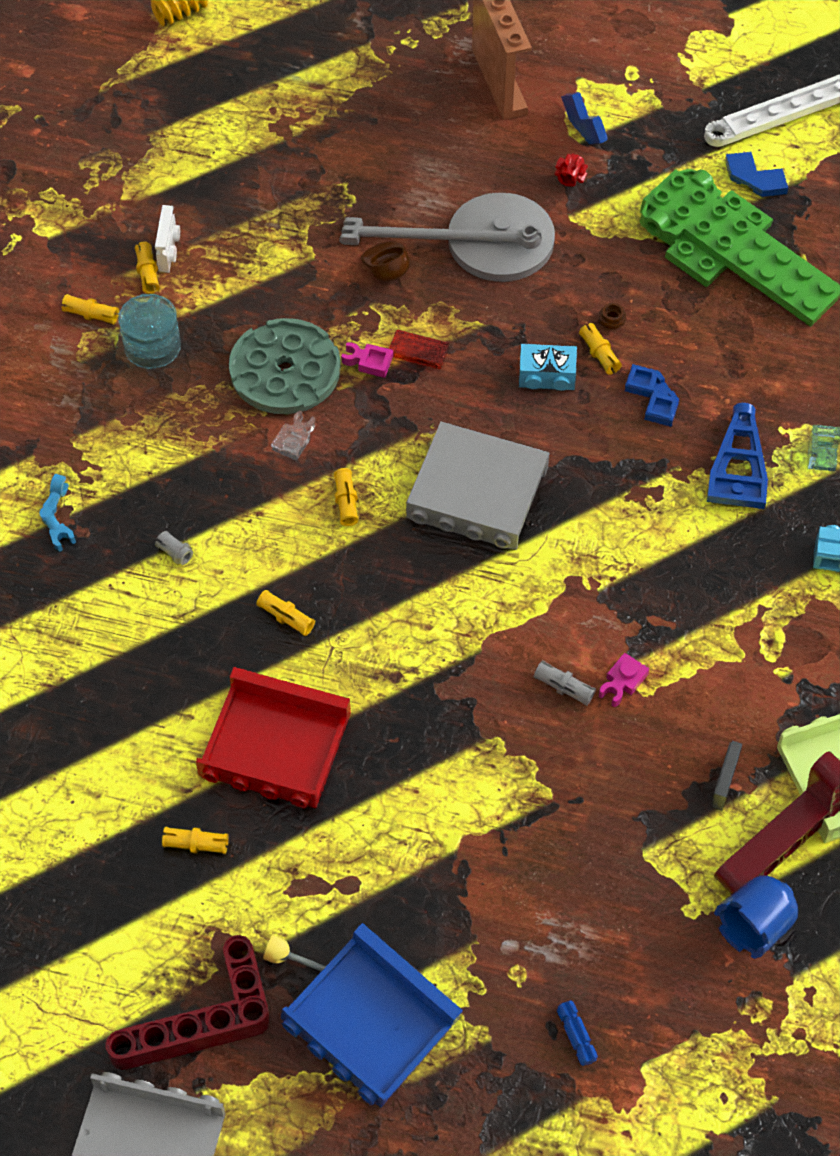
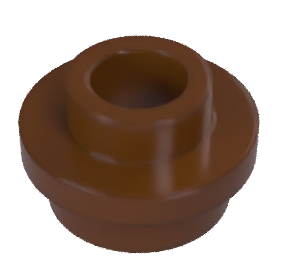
[599,303,626,329]

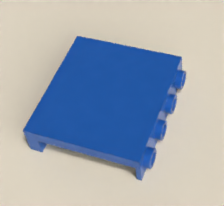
[281,923,463,1108]

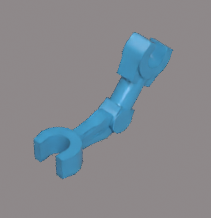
[39,474,76,552]

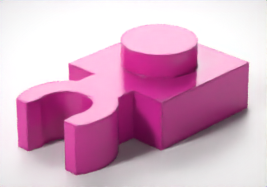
[341,342,393,378]
[599,652,650,707]

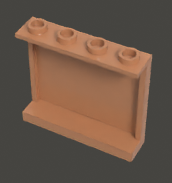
[472,0,532,120]

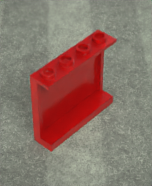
[196,667,351,809]

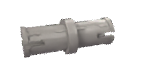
[533,660,596,706]

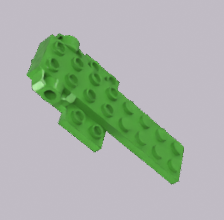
[640,169,840,327]

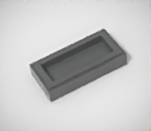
[711,741,742,811]

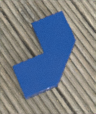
[561,92,608,144]
[725,152,788,197]
[624,364,679,427]

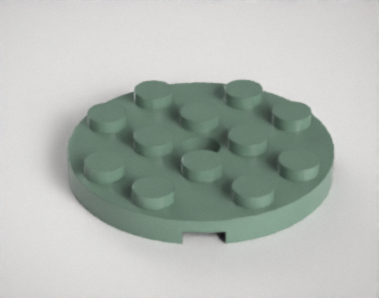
[229,318,341,415]

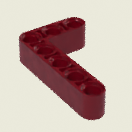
[714,751,840,894]
[106,935,270,1070]

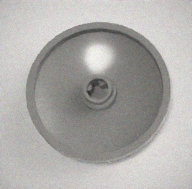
[448,193,555,282]

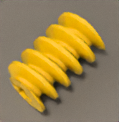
[151,0,208,26]

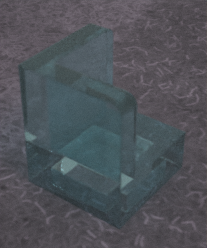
[807,425,840,471]

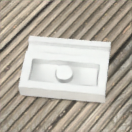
[155,205,180,273]

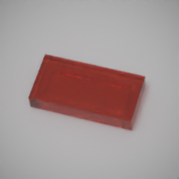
[389,329,449,370]

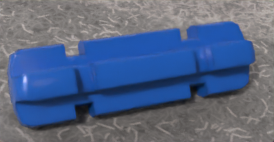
[557,1001,597,1066]

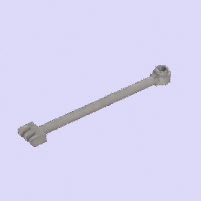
[339,217,542,249]

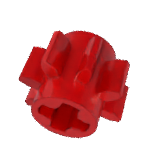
[554,154,588,187]

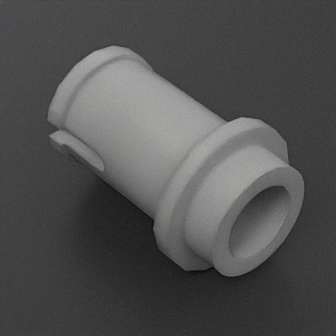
[155,531,193,565]

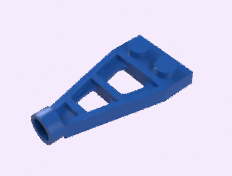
[707,403,768,509]

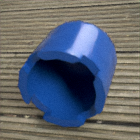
[714,875,798,959]

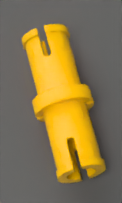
[135,242,160,294]
[62,294,119,325]
[579,323,622,375]
[334,468,359,526]
[256,590,315,636]
[162,827,229,854]

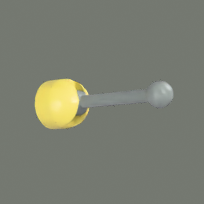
[263,935,326,972]

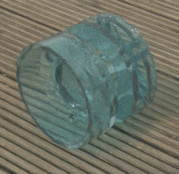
[119,294,181,369]

